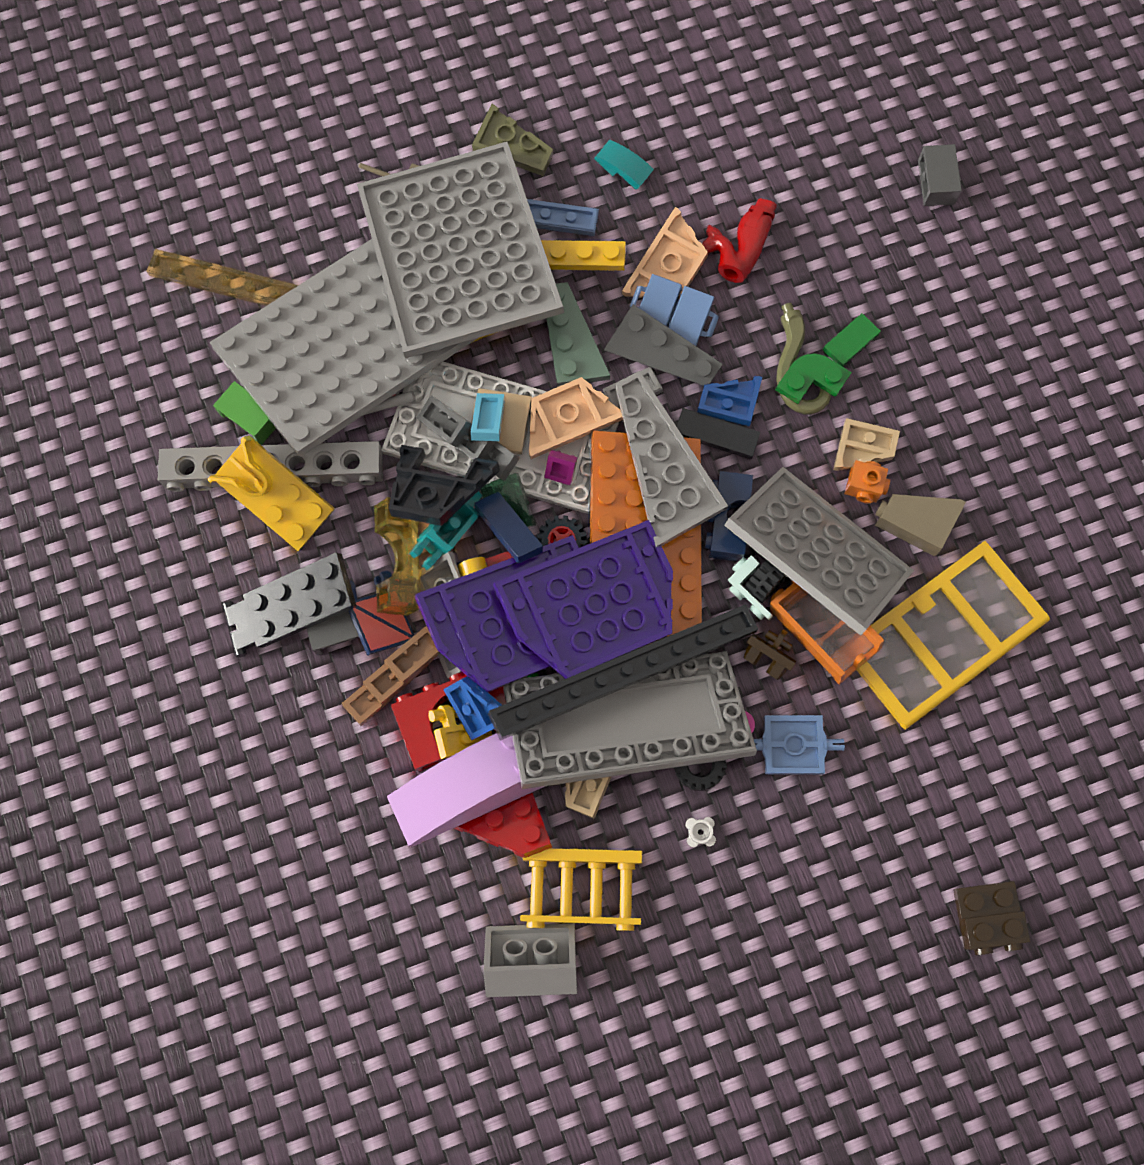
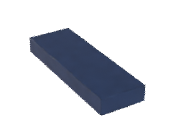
[474,492,543,564]

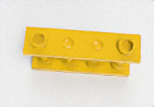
[520,848,642,931]

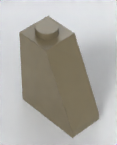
[875,494,966,557]

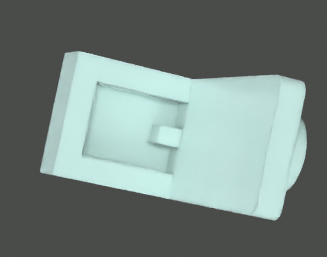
[728,556,773,621]

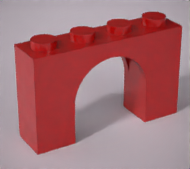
[391,672,506,772]

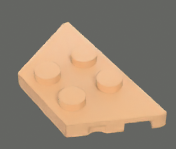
[622,207,708,299]
[529,377,623,459]

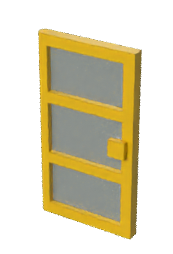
[857,541,1050,730]

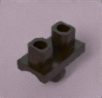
[743,629,796,680]

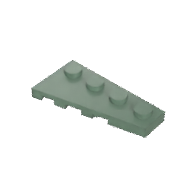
[546,282,610,387]

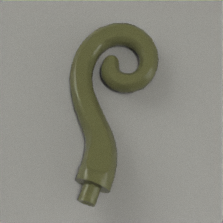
[776,303,831,415]

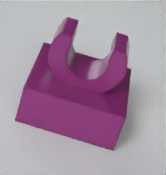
[544,450,578,485]

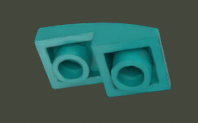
[594,140,654,190]

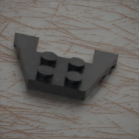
[389,445,500,526]

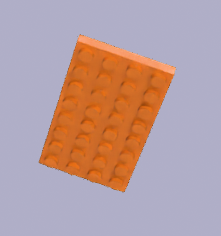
[590,430,702,640]

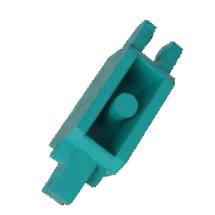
[409,491,483,570]

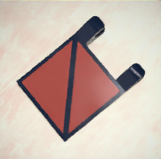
[348,570,414,656]

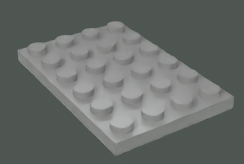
[725,467,914,635]

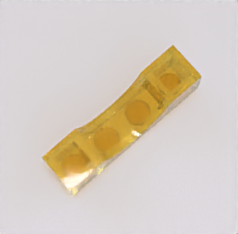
[374,497,421,616]

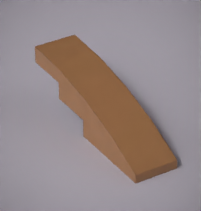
[342,625,440,726]

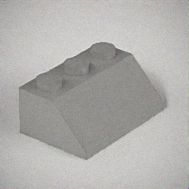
[484,923,577,997]

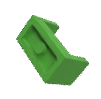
[213,381,276,445]

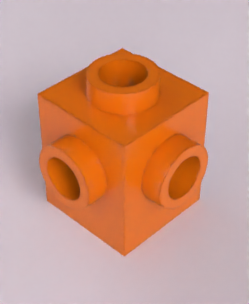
[844,460,890,503]

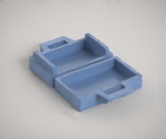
[630,274,719,346]

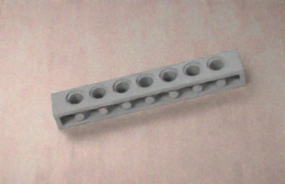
[158,441,383,492]

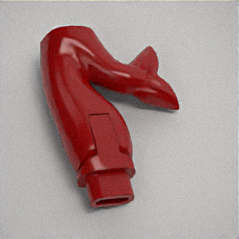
[702,199,777,283]

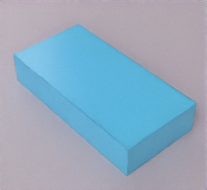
[471,393,505,441]

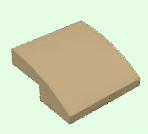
[471,388,532,454]

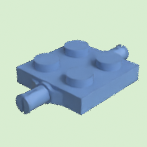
[753,715,845,775]

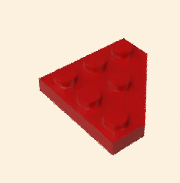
[453,792,553,858]

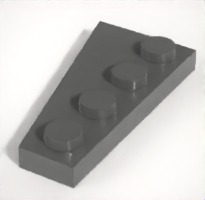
[604,304,723,386]

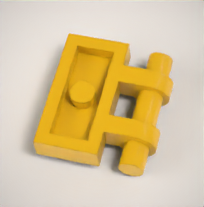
[429,705,492,759]

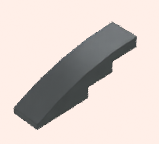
[416,395,520,481]

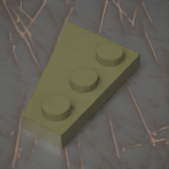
[472,103,553,176]

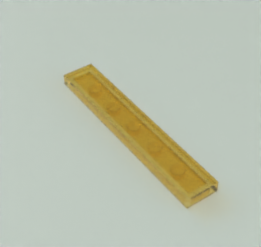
[146,249,299,306]

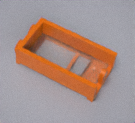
[770,580,884,685]

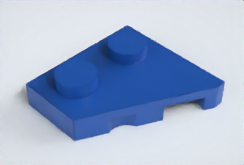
[697,376,762,426]
[443,676,502,740]

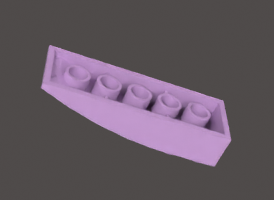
[387,733,545,848]

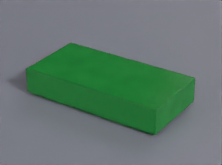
[823,313,881,367]

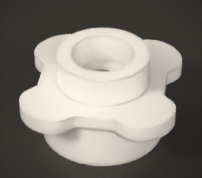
[685,817,716,847]

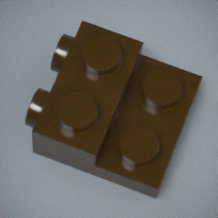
[953,881,1031,955]

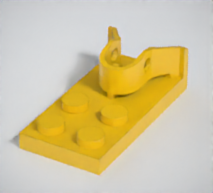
[207,436,335,551]

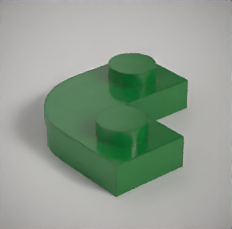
[775,354,852,404]

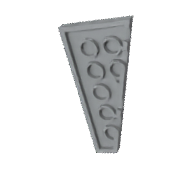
[615,371,728,549]

